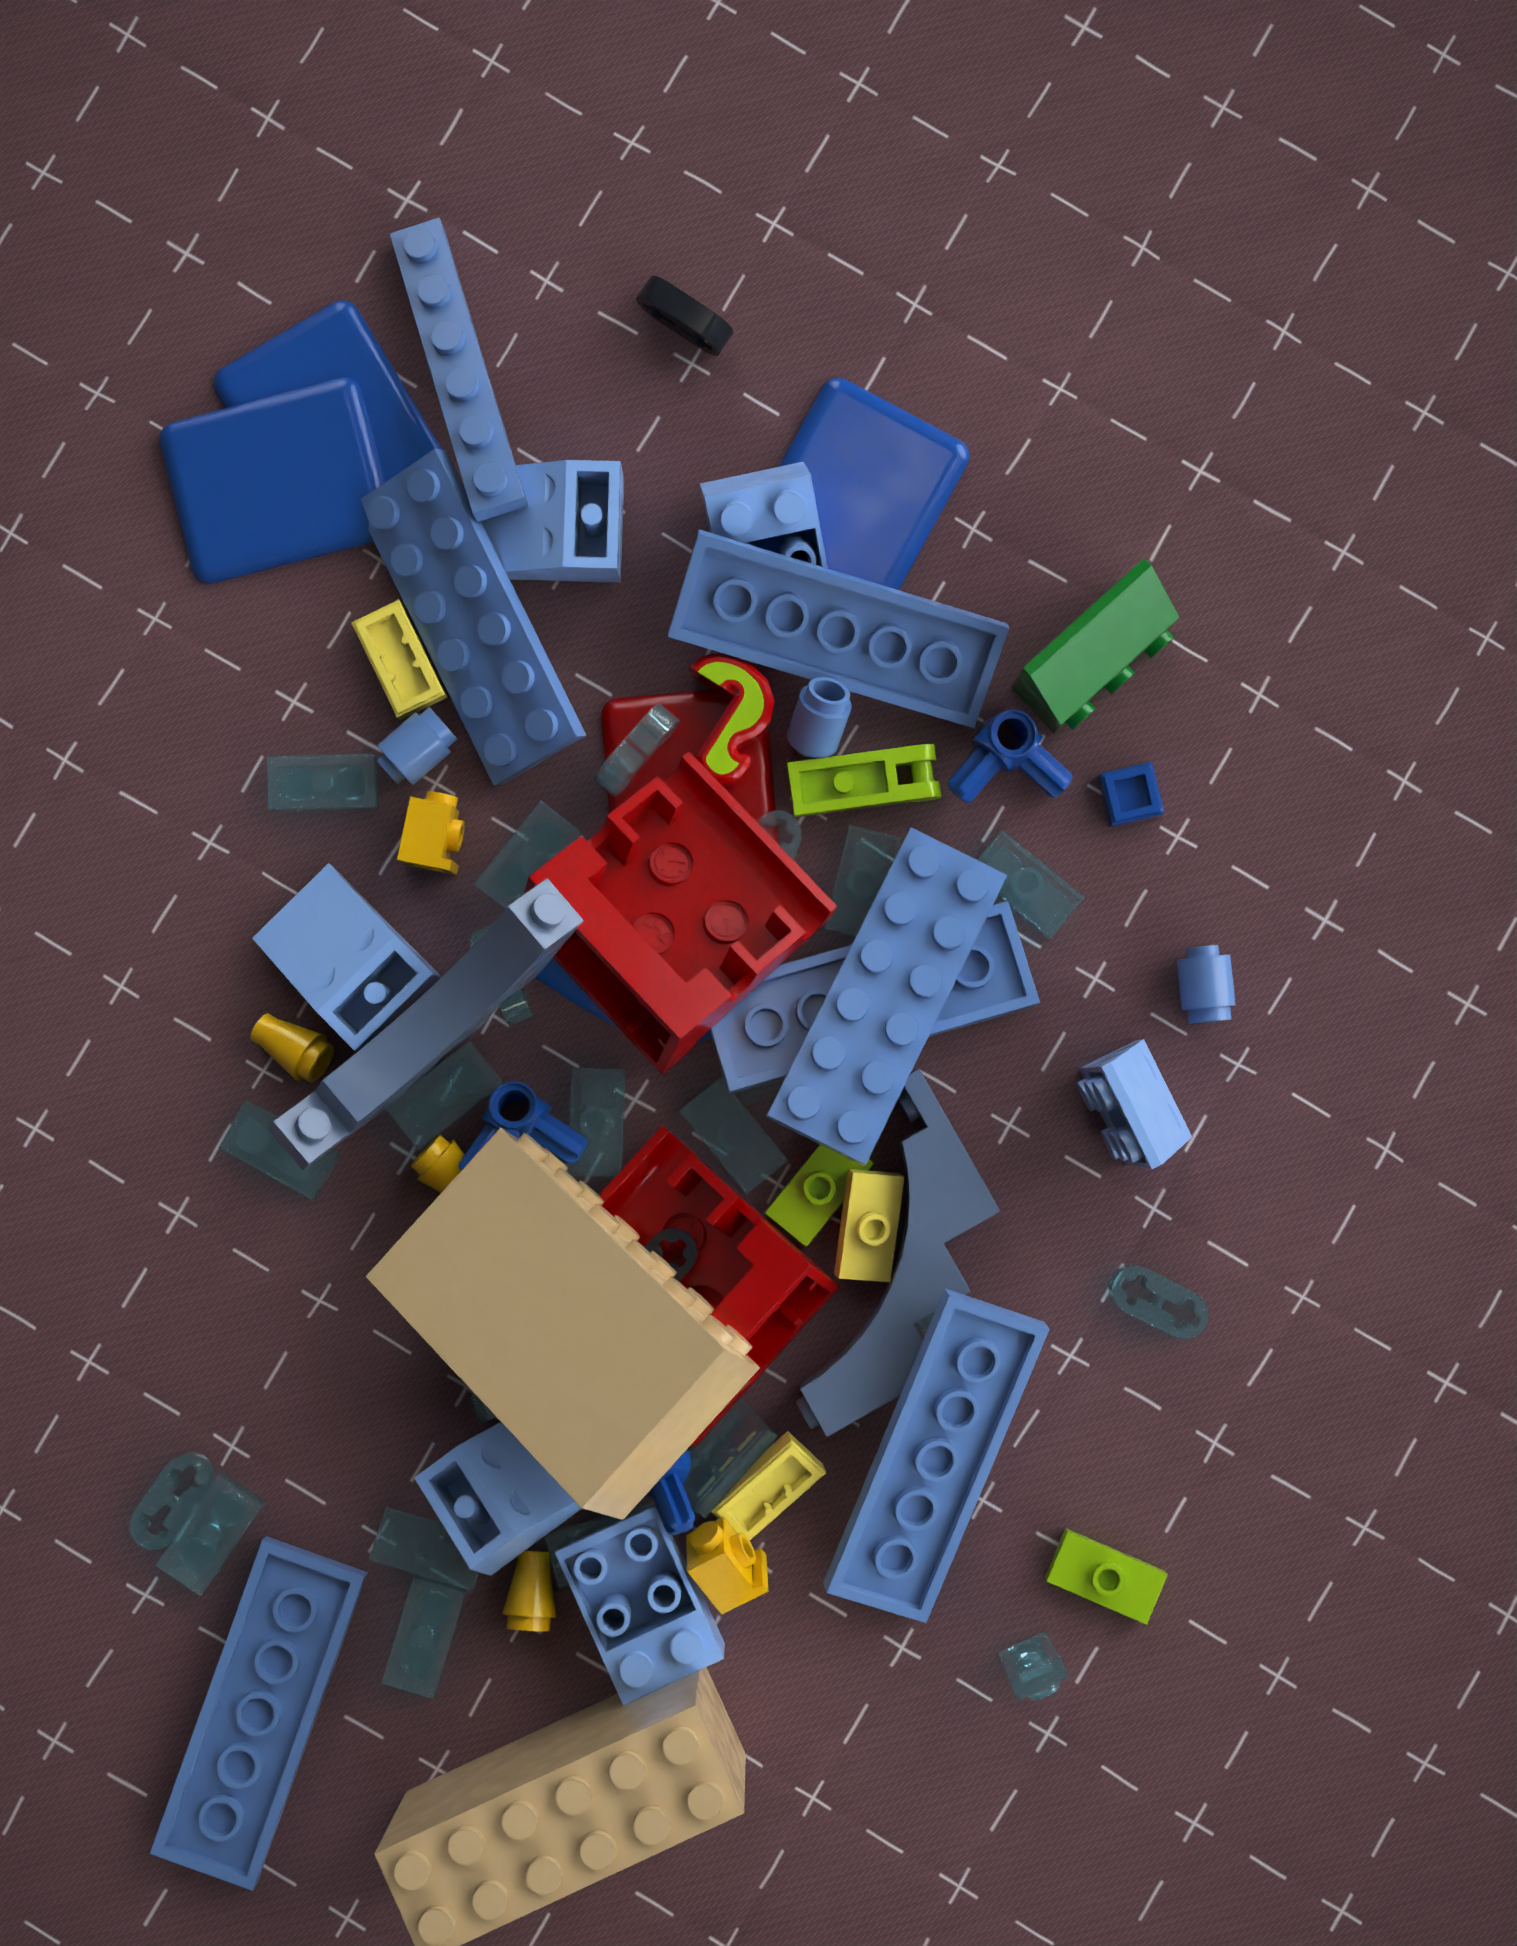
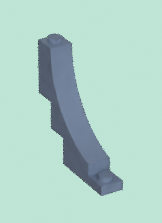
[268,878,584,1171]
[796,1069,1000,1437]

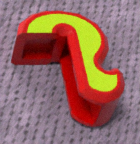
[689,653,775,788]

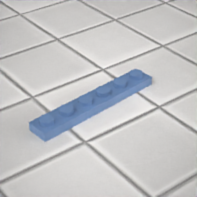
[390,217,528,522]

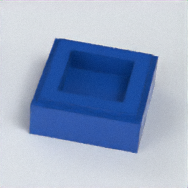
[1098,762,1164,827]

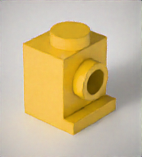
[397,791,465,876]
[686,1516,769,1615]

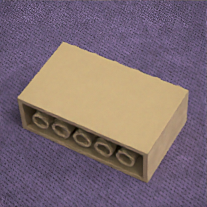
[365,1128,760,1520]
[374,1667,746,1946]

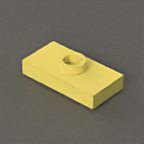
[351,600,448,720]
[834,1169,905,1282]
[708,1431,826,1540]

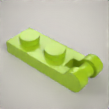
[787,744,942,818]

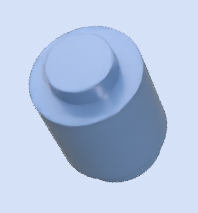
[787,677,852,759]
[377,707,457,785]
[1176,945,1236,1024]

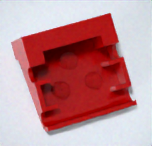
[524,752,837,1075]
[599,1125,840,1447]

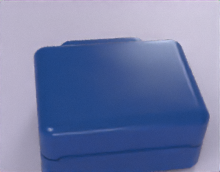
[213,300,442,482]
[159,377,385,584]
[746,378,969,590]

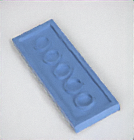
[361,449,586,786]
[668,529,1009,728]
[766,827,1007,1166]
[710,901,1040,1094]
[823,1288,1050,1623]
[150,1536,368,1891]

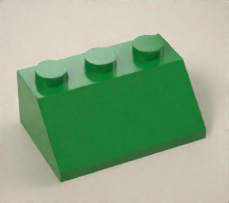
[1011,558,1179,733]

